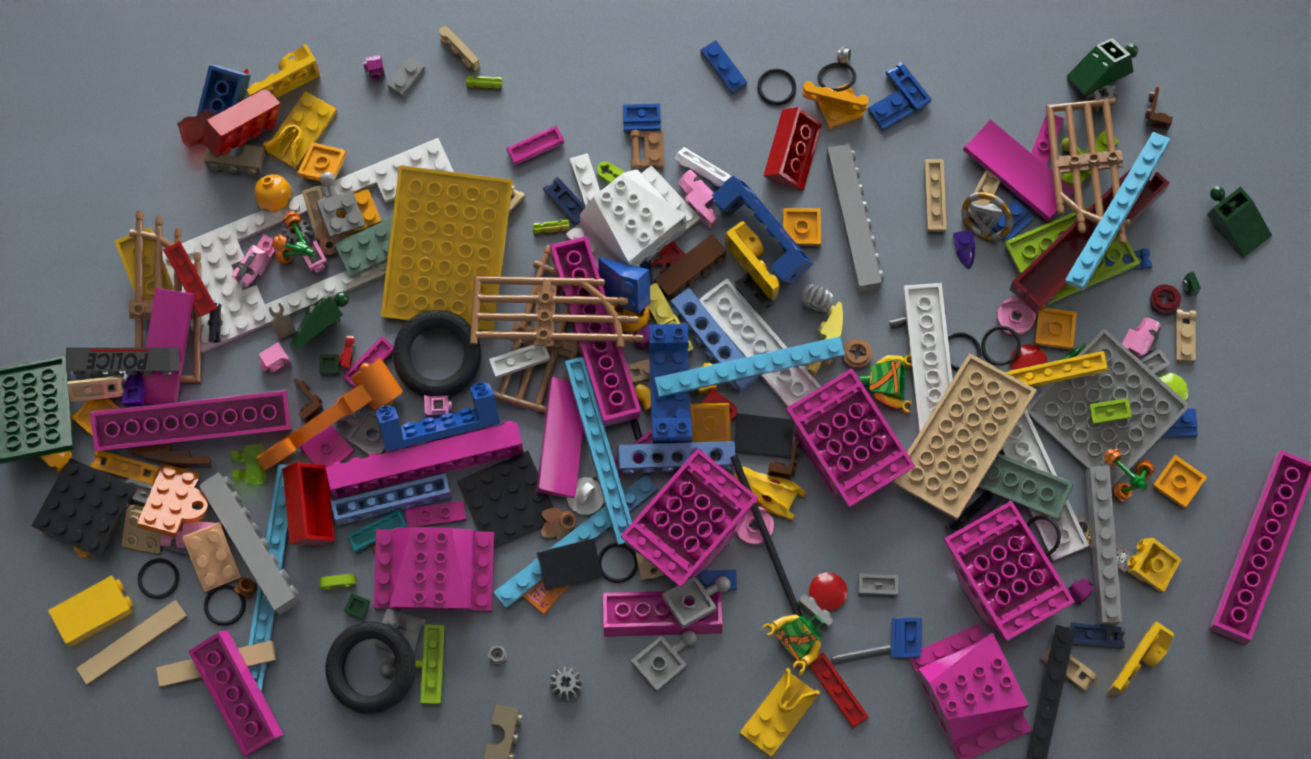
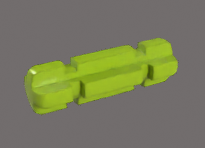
[466,76,502,88]
[533,220,570,234]

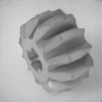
[1086,85,1118,113]
[281,219,313,245]
[800,284,834,313]
[549,667,583,701]

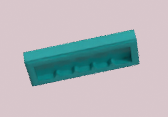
[346,509,408,554]

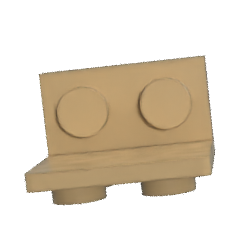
[122,503,161,554]

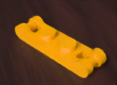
[802,81,869,112]
[90,451,161,485]

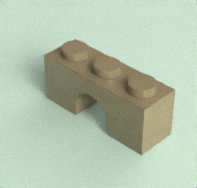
[204,145,266,176]
[484,704,522,759]

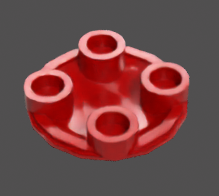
[1010,344,1048,370]
[809,572,848,611]

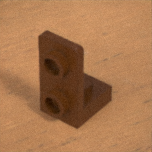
[1145,86,1173,131]
[293,378,323,424]
[767,438,801,480]

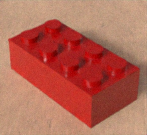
[202,88,280,158]
[282,462,335,547]

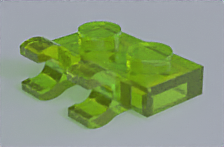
[230,444,267,485]

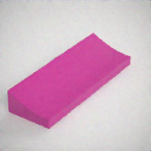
[963,119,1074,221]
[141,288,195,405]
[536,376,583,498]
[603,591,722,637]
[188,630,284,756]

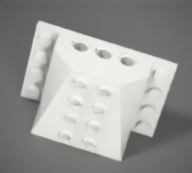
[566,166,701,272]

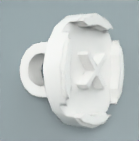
[566,477,605,516]

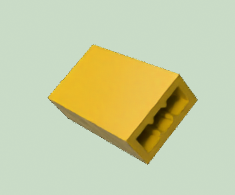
[48,575,133,648]

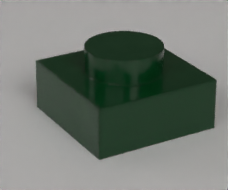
[1183,271,1201,297]
[319,354,339,375]
[344,593,370,620]

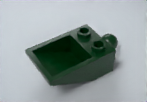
[1067,38,1138,96]
[1207,186,1272,258]
[290,292,349,349]

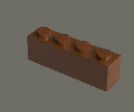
[654,234,727,302]

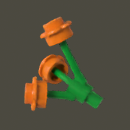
[271,211,315,265]
[1104,449,1155,501]

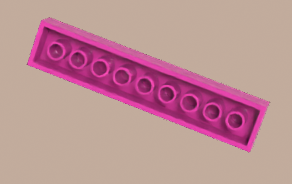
[550,236,641,427]
[90,390,292,451]
[326,421,523,500]
[1209,450,1311,645]

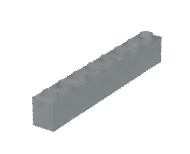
[826,144,884,292]
[1085,466,1122,625]
[199,472,300,615]

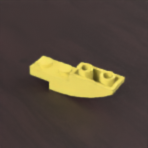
[649,283,694,352]
[806,301,843,377]

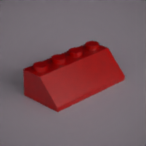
[763,107,822,191]

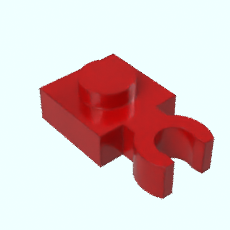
[652,241,686,274]
[339,336,355,372]

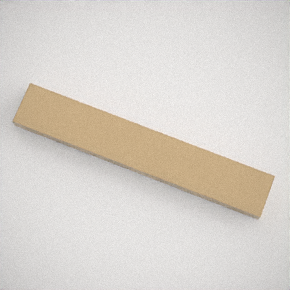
[76,600,188,685]
[156,640,276,688]

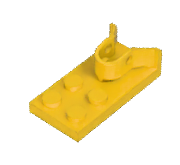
[246,44,320,99]
[263,91,337,170]
[725,221,779,301]
[114,227,174,300]
[1107,621,1174,697]
[739,668,820,758]

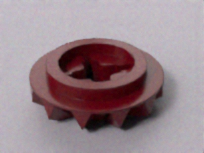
[1150,284,1181,314]

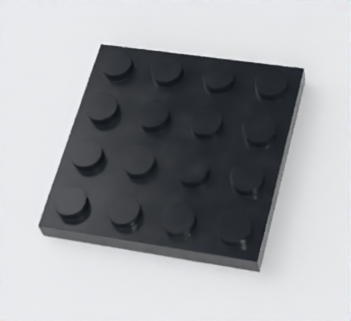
[457,451,554,549]
[31,458,137,558]

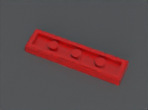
[163,241,217,318]
[808,652,869,729]

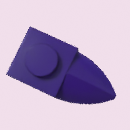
[953,230,976,269]
[122,371,145,407]

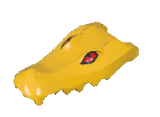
[734,467,806,522]

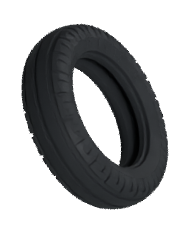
[393,310,481,396]
[325,621,415,714]

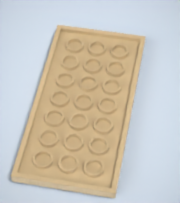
[891,353,1037,520]

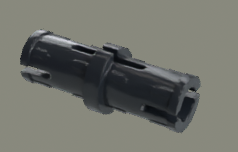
[207,303,223,343]

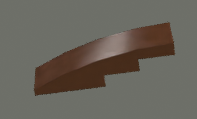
[130,444,212,469]

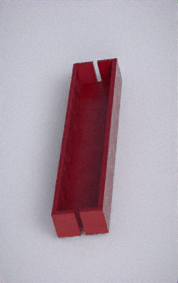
[1010,167,1170,315]

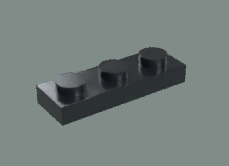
[944,491,1001,535]

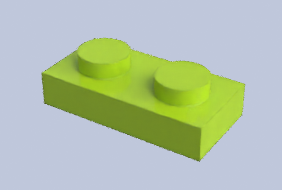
[1089,398,1132,425]

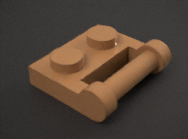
[630,130,664,169]

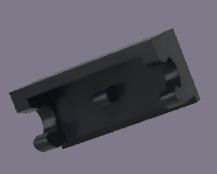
[734,273,774,315]

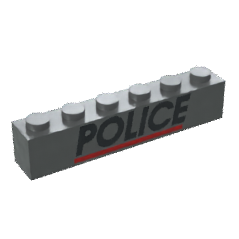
[66,347,180,375]

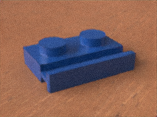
[868,90,914,131]
[623,103,661,132]
[992,199,1035,241]
[1161,408,1198,438]
[892,618,922,659]

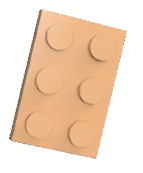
[182,522,241,592]

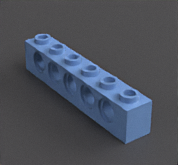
[671,288,758,394]
[617,441,735,474]
[331,474,451,526]

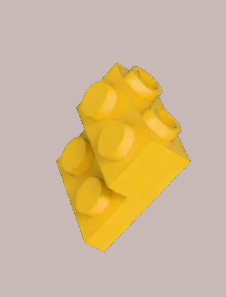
[1127,538,1182,592]

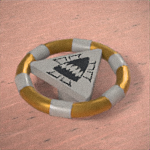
[961,192,1013,241]

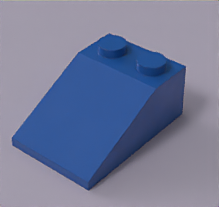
[196,65,251,122]
[598,257,650,313]

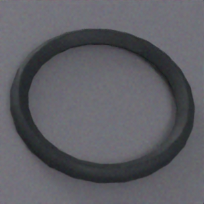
[817,62,857,92]
[757,68,796,105]
[981,326,1021,366]
[948,332,981,370]
[1026,515,1061,556]
[598,543,638,583]
[138,558,179,599]
[204,585,245,625]

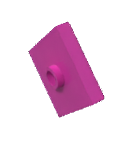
[299,425,354,467]

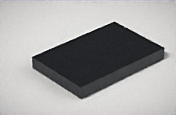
[734,413,794,458]
[536,538,603,591]

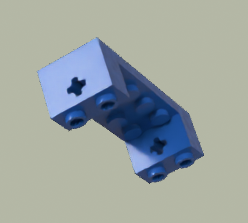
[711,175,814,284]
[649,324,692,444]
[375,382,500,452]

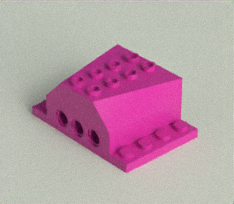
[786,368,915,508]
[621,448,758,588]
[943,501,1075,642]
[373,527,494,611]
[908,623,1032,759]

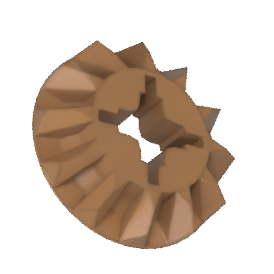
[842,339,873,368]

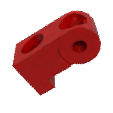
[701,389,738,422]

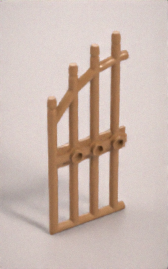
[1046,98,1131,244]
[129,211,201,383]
[493,245,579,414]
[470,276,644,348]

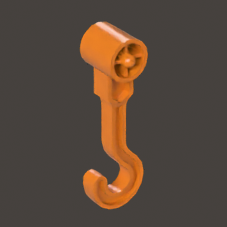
[255,358,403,470]

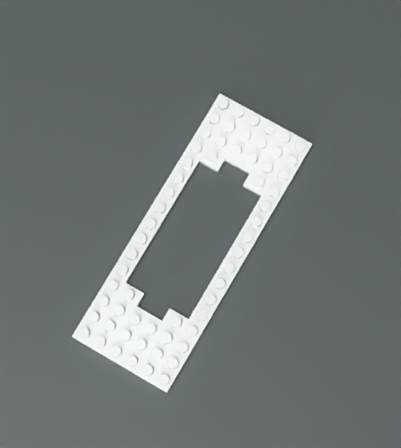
[163,138,454,353]

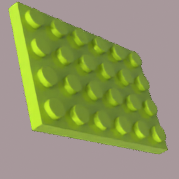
[1004,204,1140,305]

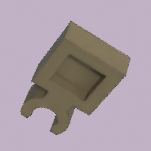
[269,303,296,339]

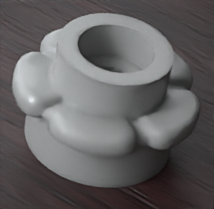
[837,47,851,64]
[488,646,507,665]

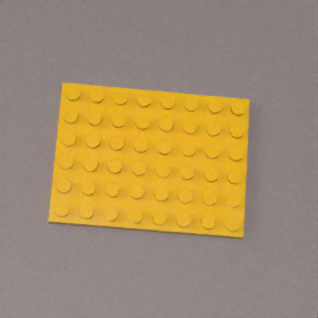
[380,165,513,331]

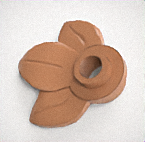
[316,221,349,255]
[541,508,576,542]

